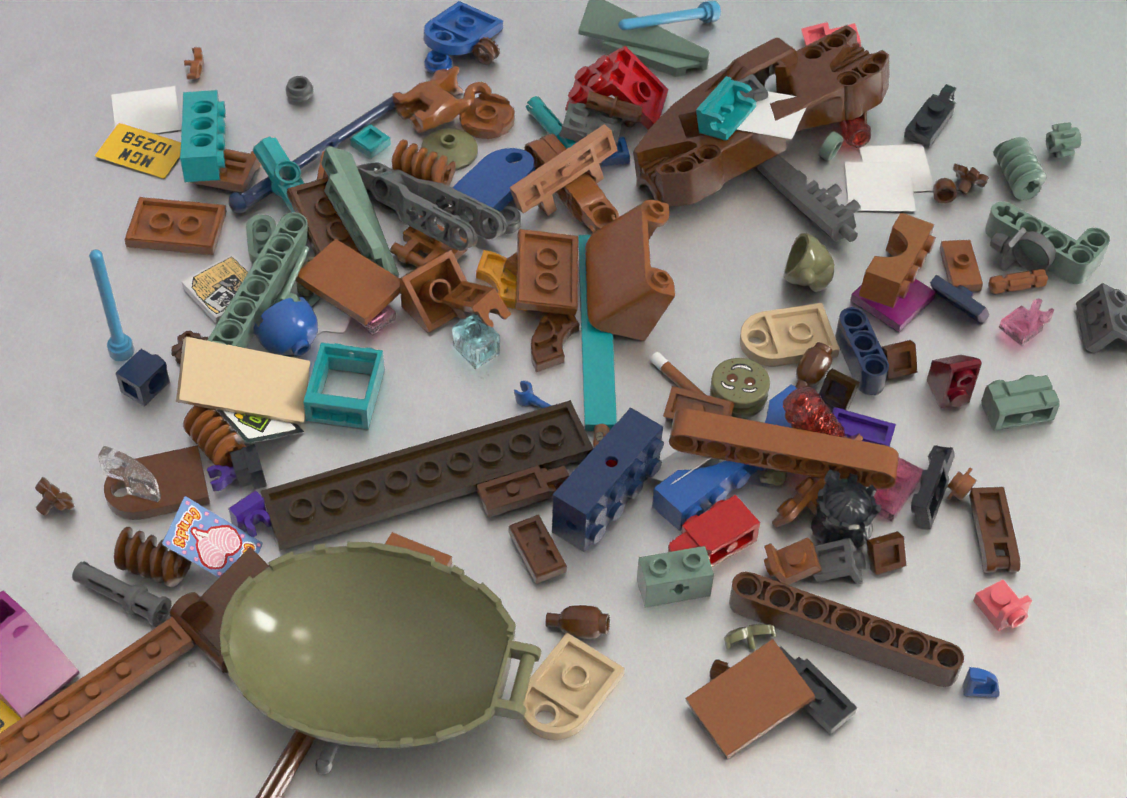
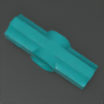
[253,136,305,213]

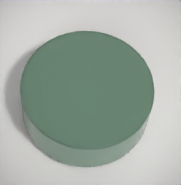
[818,131,843,161]

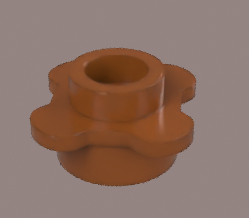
[947,467,977,501]

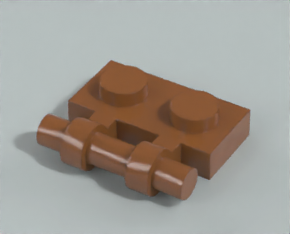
[390,216,469,268]

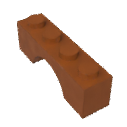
[859,213,936,308]

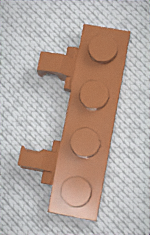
[509,124,618,216]

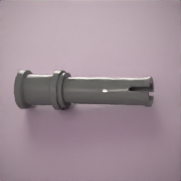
[72,561,172,627]

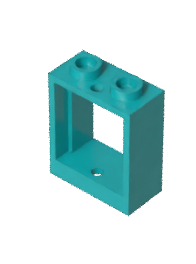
[303,342,385,430]

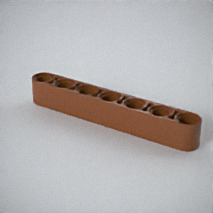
[669,408,899,490]

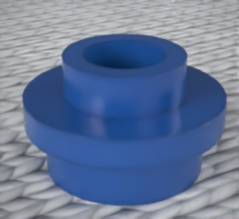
[424,50,452,74]

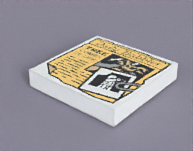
[182,253,249,324]

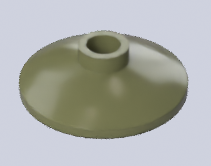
[421,128,478,171]

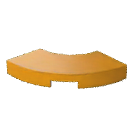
[476,250,527,311]

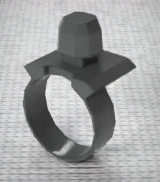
[990,227,1056,272]

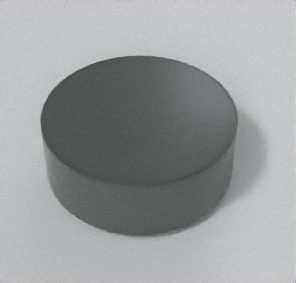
[491,206,521,234]

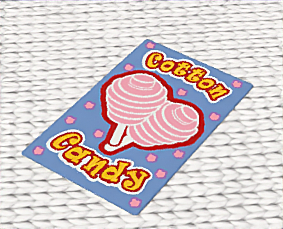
[162,496,263,578]

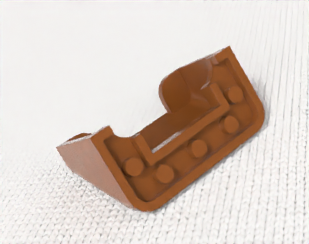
[585,200,675,341]

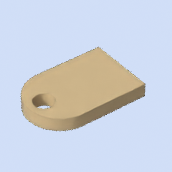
[740,303,840,366]
[522,633,625,740]

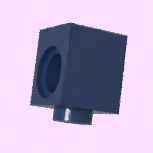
[115,348,170,407]

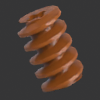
[392,139,456,186]
[183,406,246,467]

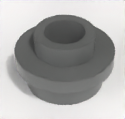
[285,76,314,102]

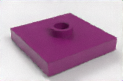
[850,278,936,332]

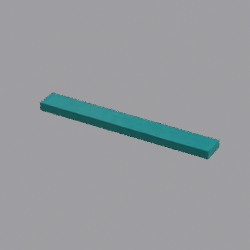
[578,235,617,431]

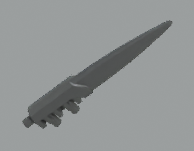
[755,154,861,242]

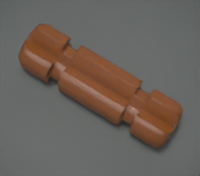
[988,269,1048,294]

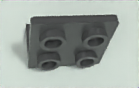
[1076,283,1127,354]

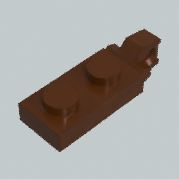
[476,465,569,518]

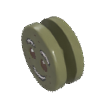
[710,358,770,418]

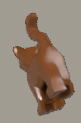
[392,66,492,133]

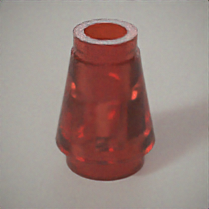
[839,117,871,148]

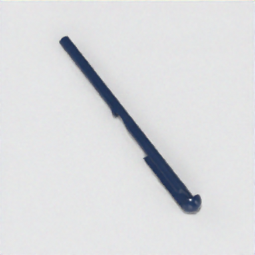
[228,92,402,213]

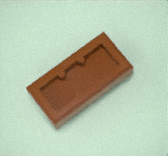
[940,240,983,291]

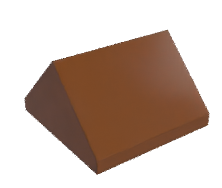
[399,250,467,333]

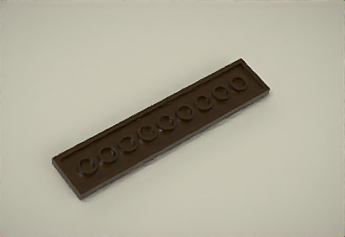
[261,400,594,550]

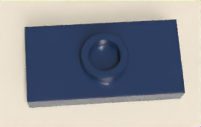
[930,275,990,324]

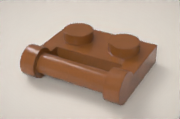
[190,149,261,193]

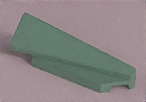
[578,0,710,76]
[321,146,399,277]

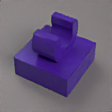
[228,490,271,537]

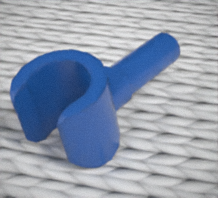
[514,381,552,409]

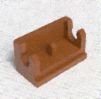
[442,281,511,327]

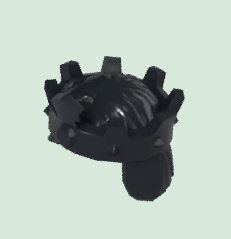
[811,470,882,549]

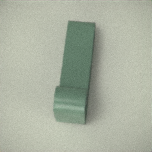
[985,202,1110,284]

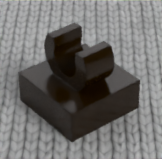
[817,368,860,410]

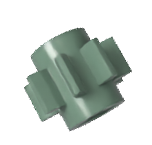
[1045,122,1082,158]

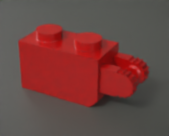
[668,495,760,567]

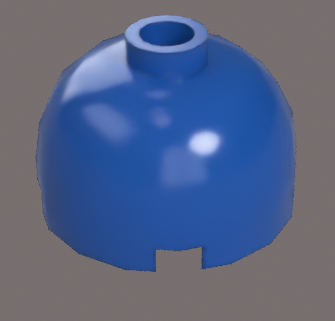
[253,297,318,357]

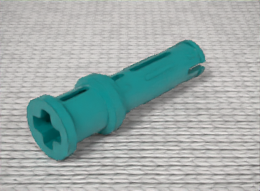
[526,96,577,149]

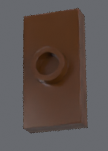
[508,514,567,584]

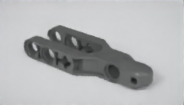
[357,162,507,251]

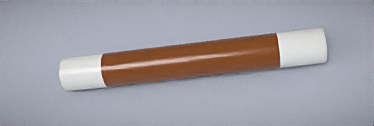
[650,352,706,395]

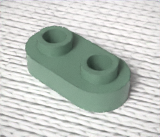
[246,214,276,264]

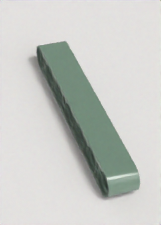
[207,212,308,348]

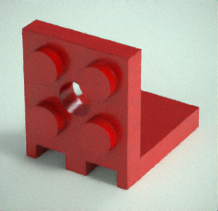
[565,46,669,130]

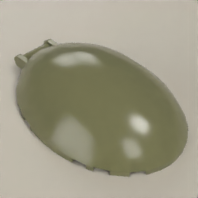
[220,541,542,748]

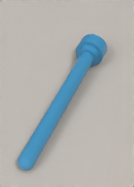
[618,0,721,31]
[89,249,134,361]

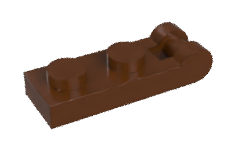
[969,487,1021,573]

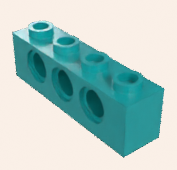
[180,90,226,182]

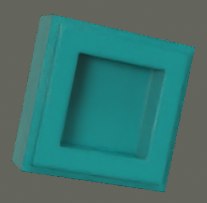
[350,124,391,159]

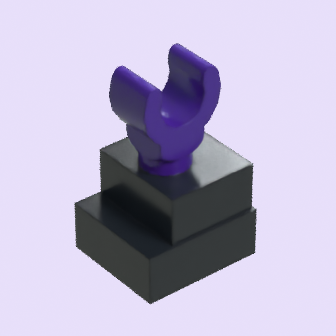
[207,444,267,491]

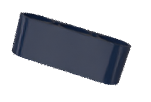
[835,307,889,395]

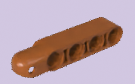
[524,133,619,233]

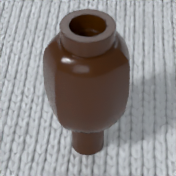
[795,342,833,394]
[546,605,610,639]

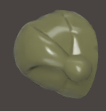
[783,233,834,292]

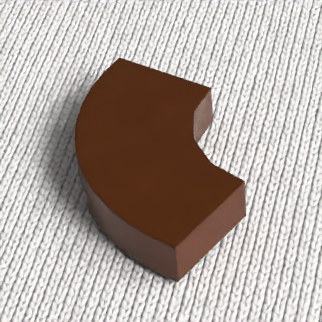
[531,312,580,372]

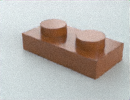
[663,386,734,420]

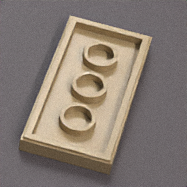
[176,337,310,424]

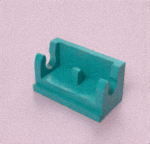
[696,76,756,141]

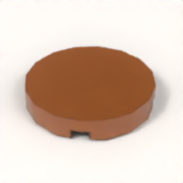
[459,93,515,139]

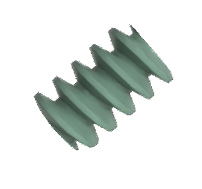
[993,137,1046,200]

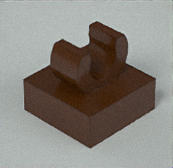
[882,340,918,379]
[866,531,907,575]

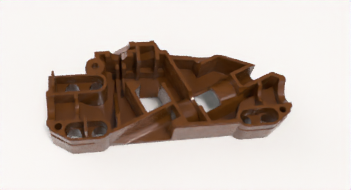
[633,25,889,207]

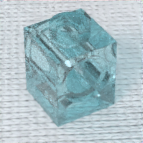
[452,314,500,369]

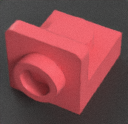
[973,580,1032,631]

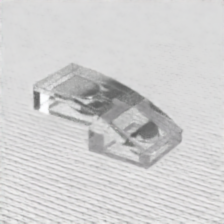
[98,446,161,502]

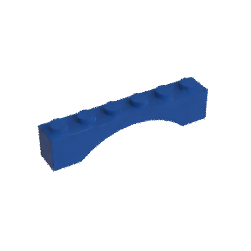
[652,384,819,531]

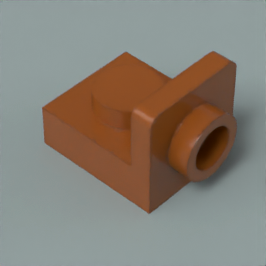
[764,537,822,585]

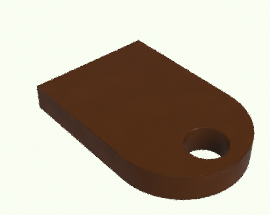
[104,445,210,520]

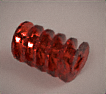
[783,386,845,438]

